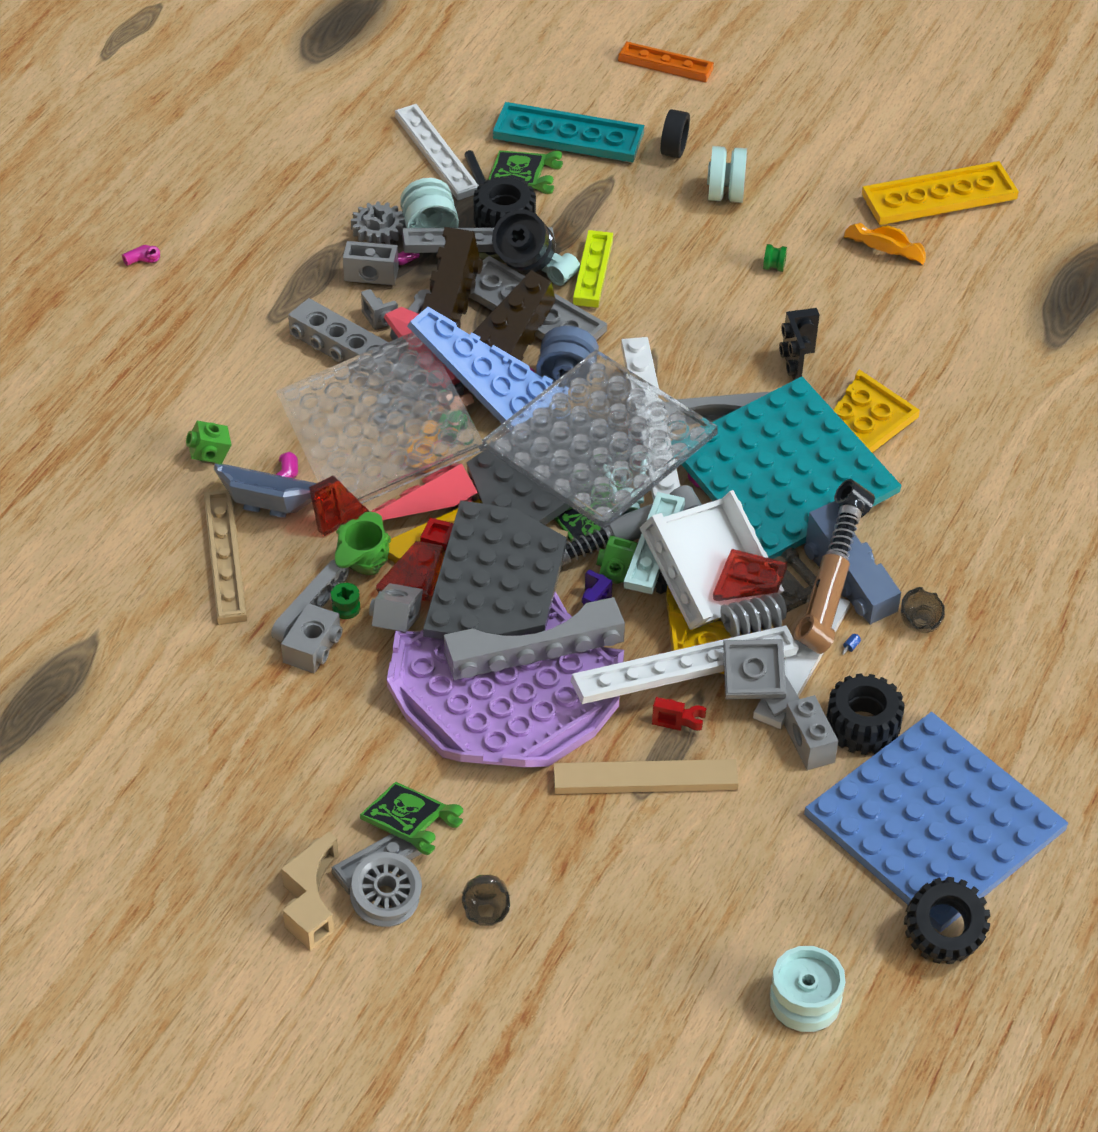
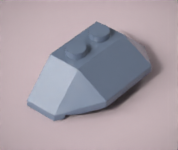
[214,464,328,517]

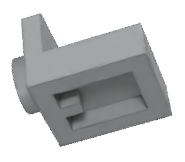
[361,289,398,330]

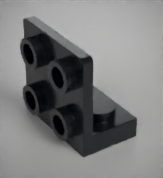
[779,308,820,380]

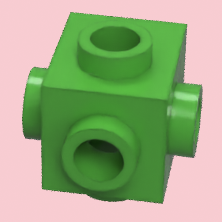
[186,421,232,464]
[596,535,638,584]

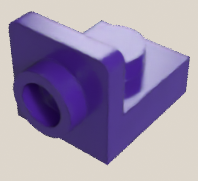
[582,570,612,606]

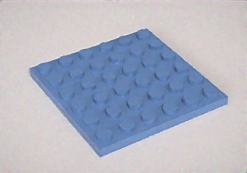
[804,712,1068,933]

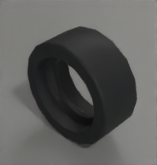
[660,109,690,158]

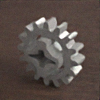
[351,201,406,245]

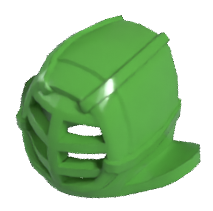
[335,512,391,575]

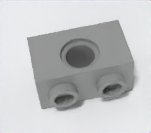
[343,241,399,285]
[369,583,423,632]
[281,603,343,674]
[784,695,838,770]

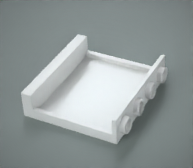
[640,490,784,630]

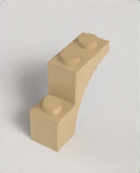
[281,832,339,951]

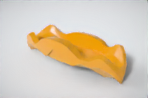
[844,223,926,265]

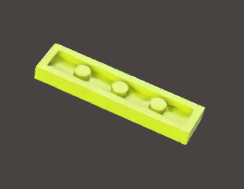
[573,230,613,308]

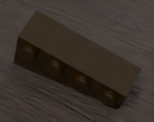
[421,227,483,328]
[473,270,556,361]

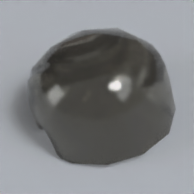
[901,587,945,633]
[462,874,510,926]

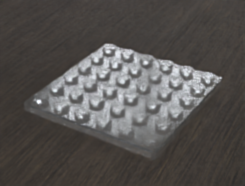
[276,332,486,516]
[482,349,718,529]

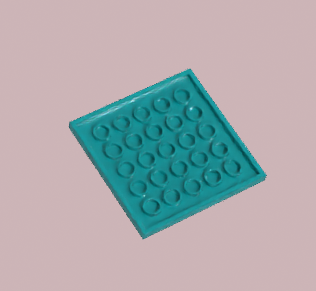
[671,376,902,562]

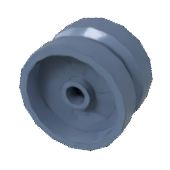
[536,326,599,393]

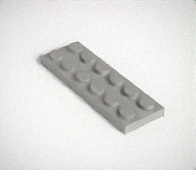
[469,256,607,340]

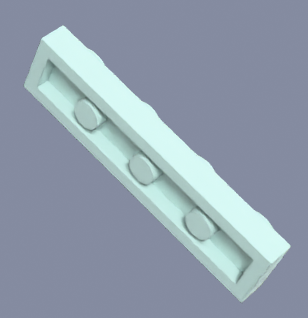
[624,492,685,594]

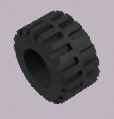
[473,176,536,228]
[826,673,905,755]
[904,877,990,964]

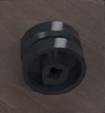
[492,210,556,274]

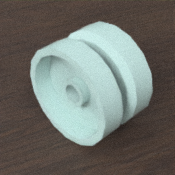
[707,146,747,203]
[770,946,846,1032]

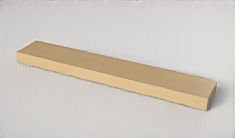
[204,490,247,625]
[554,759,738,794]

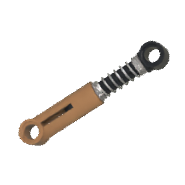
[794,479,875,654]

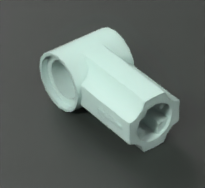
[542,253,580,286]

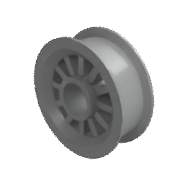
[350,852,422,927]

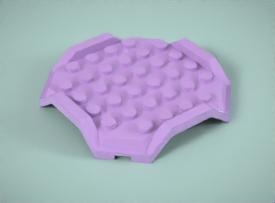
[387,591,624,767]

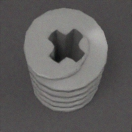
[720,592,787,638]

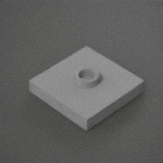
[723,639,786,699]

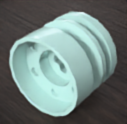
[400,178,459,228]

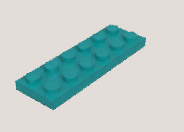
[493,102,645,162]

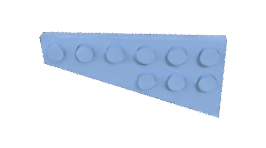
[407,307,574,433]

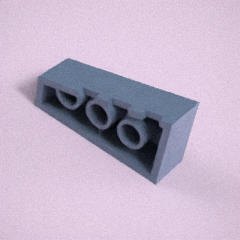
[804,501,901,624]

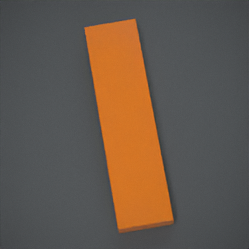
[618,41,714,82]

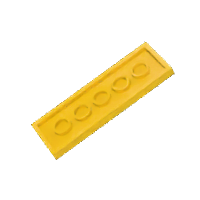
[862,161,1019,225]

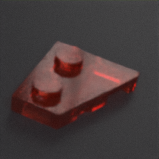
[309,476,369,536]
[376,541,445,602]
[713,549,787,601]

